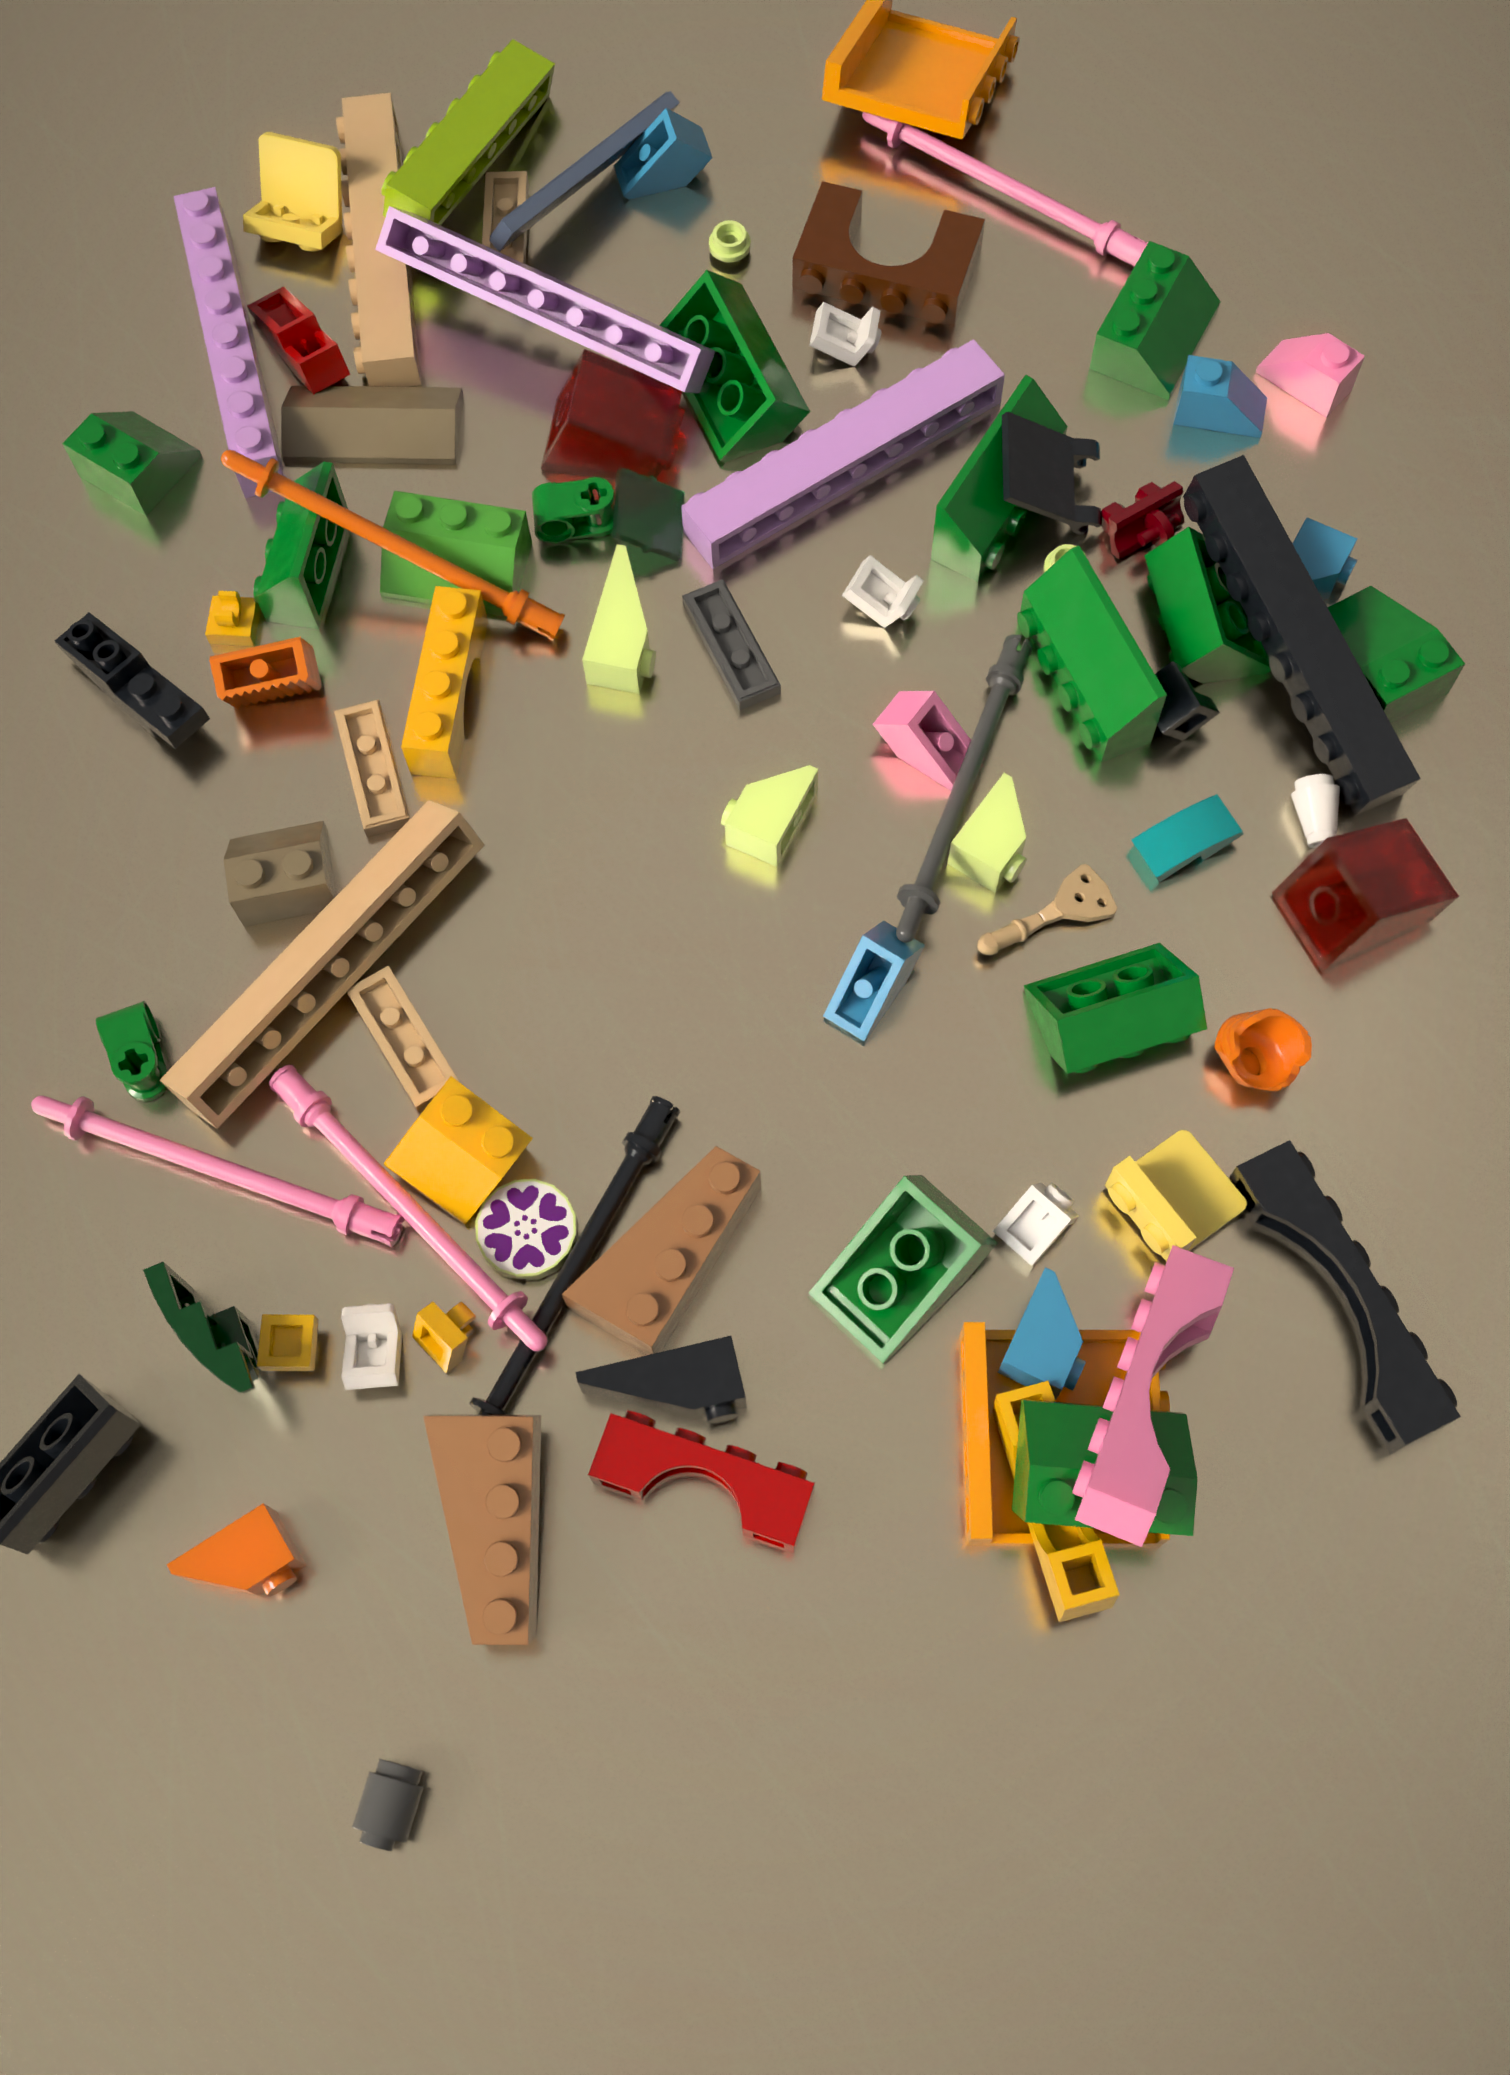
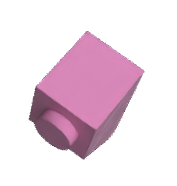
[1256,333,1365,418]
[873,691,985,791]

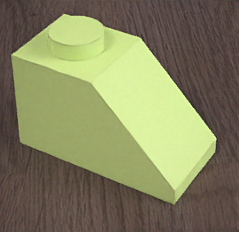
[721,765,818,867]
[948,773,1027,893]

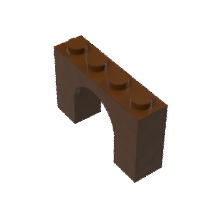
[792,181,985,327]

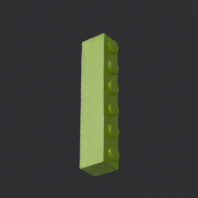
[381,39,555,225]

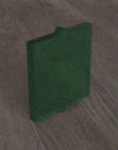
[612,467,685,561]

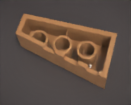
[423,1414,541,1645]

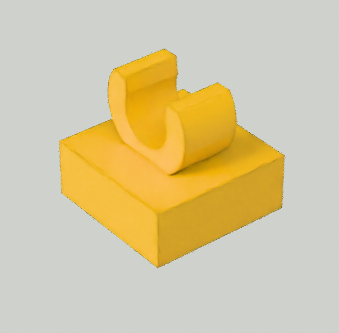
[205,591,261,646]
[412,1302,476,1373]
[257,1314,319,1371]

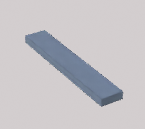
[489,91,680,252]

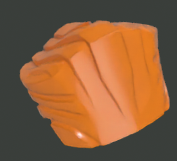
[1215,1008,1312,1092]

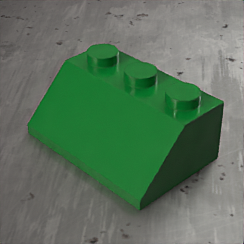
[1089,241,1221,401]
[253,462,348,629]
[1144,527,1271,684]
[1023,942,1207,1074]
[1012,1399,1198,1536]

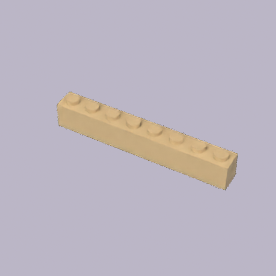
[336,92,422,387]
[160,800,485,1129]

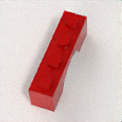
[588,1411,815,1553]

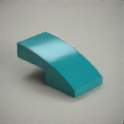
[1131,794,1244,882]

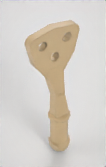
[977,864,1117,955]

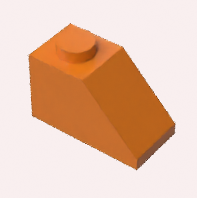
[167,1503,307,1596]

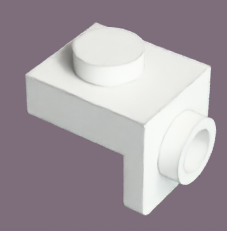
[809,302,882,367]
[842,555,924,628]
[341,1303,402,1390]

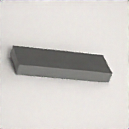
[682,579,781,711]

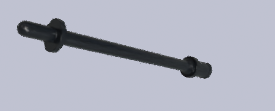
[469,1096,680,1415]

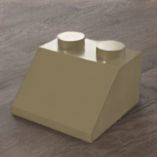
[223,821,336,927]

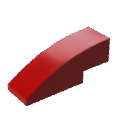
[247,286,351,395]

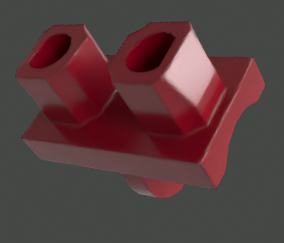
[1101,481,1185,559]

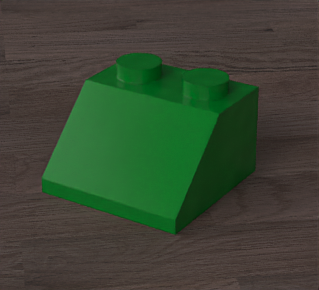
[62,411,202,516]

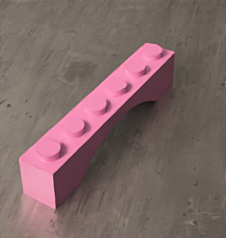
[1072,1245,1234,1547]

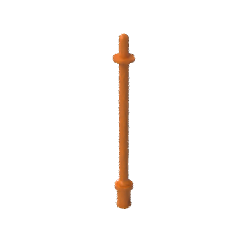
[221,450,565,642]

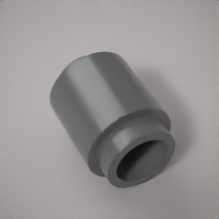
[352,1759,424,1851]

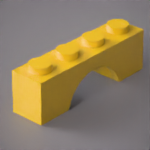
[401,586,488,779]
[992,1380,1120,1622]

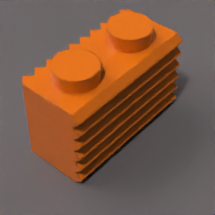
[209,636,322,709]

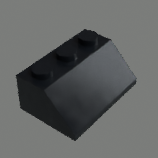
[0,1374,141,1555]

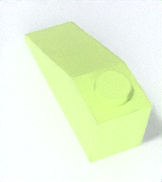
[582,544,656,694]

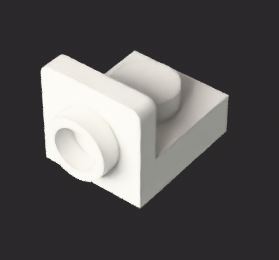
[993,1182,1079,1266]

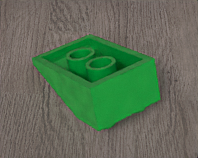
[1327,586,1465,723]
[808,1175,998,1363]

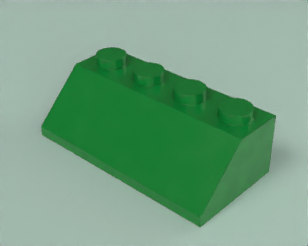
[659,270,810,463]
[931,375,1068,582]
[1017,545,1167,763]

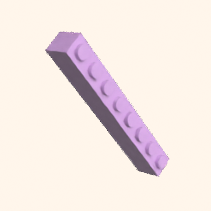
[174,187,286,498]
[375,206,716,394]
[681,339,1005,569]

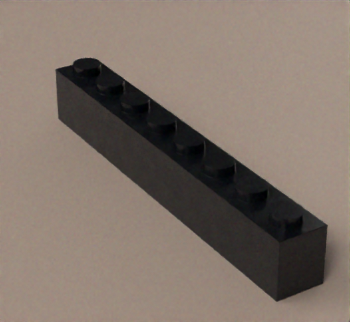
[1183,455,1421,816]

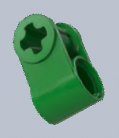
[532,477,620,544]
[96,1001,168,1102]

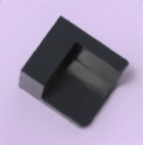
[1155,662,1220,741]

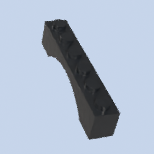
[1229,1140,1461,1455]

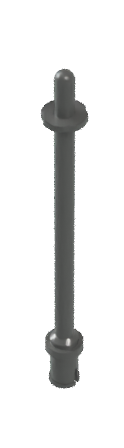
[896,634,1033,943]

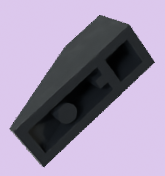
[575,1336,747,1424]

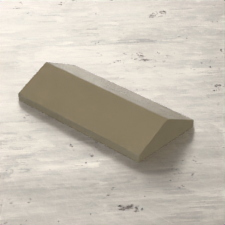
[281,385,463,464]

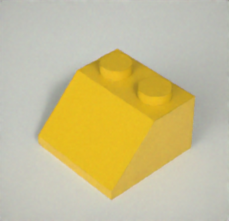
[383,1076,533,1226]

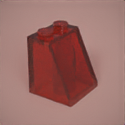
[540,349,684,484]
[1272,818,1459,972]

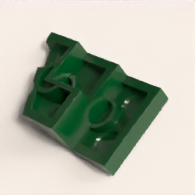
[143,1262,260,1393]

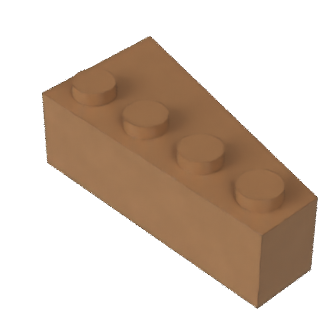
[562,1146,761,1355]

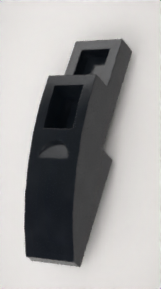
[55,612,210,749]

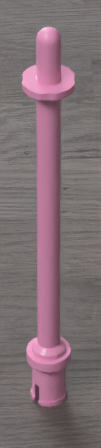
[862,112,1148,267]
[269,1065,548,1351]
[31,1095,404,1247]

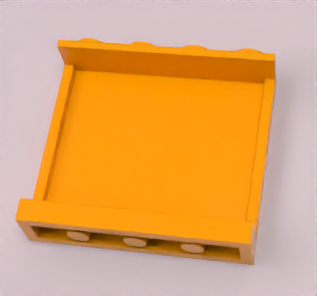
[822,0,1020,140]
[960,1322,1170,1547]

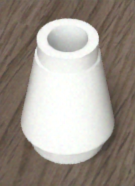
[1291,774,1340,848]

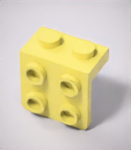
[243,132,343,251]
[1105,1130,1247,1262]

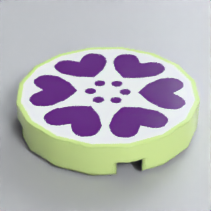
[475,1179,578,1281]

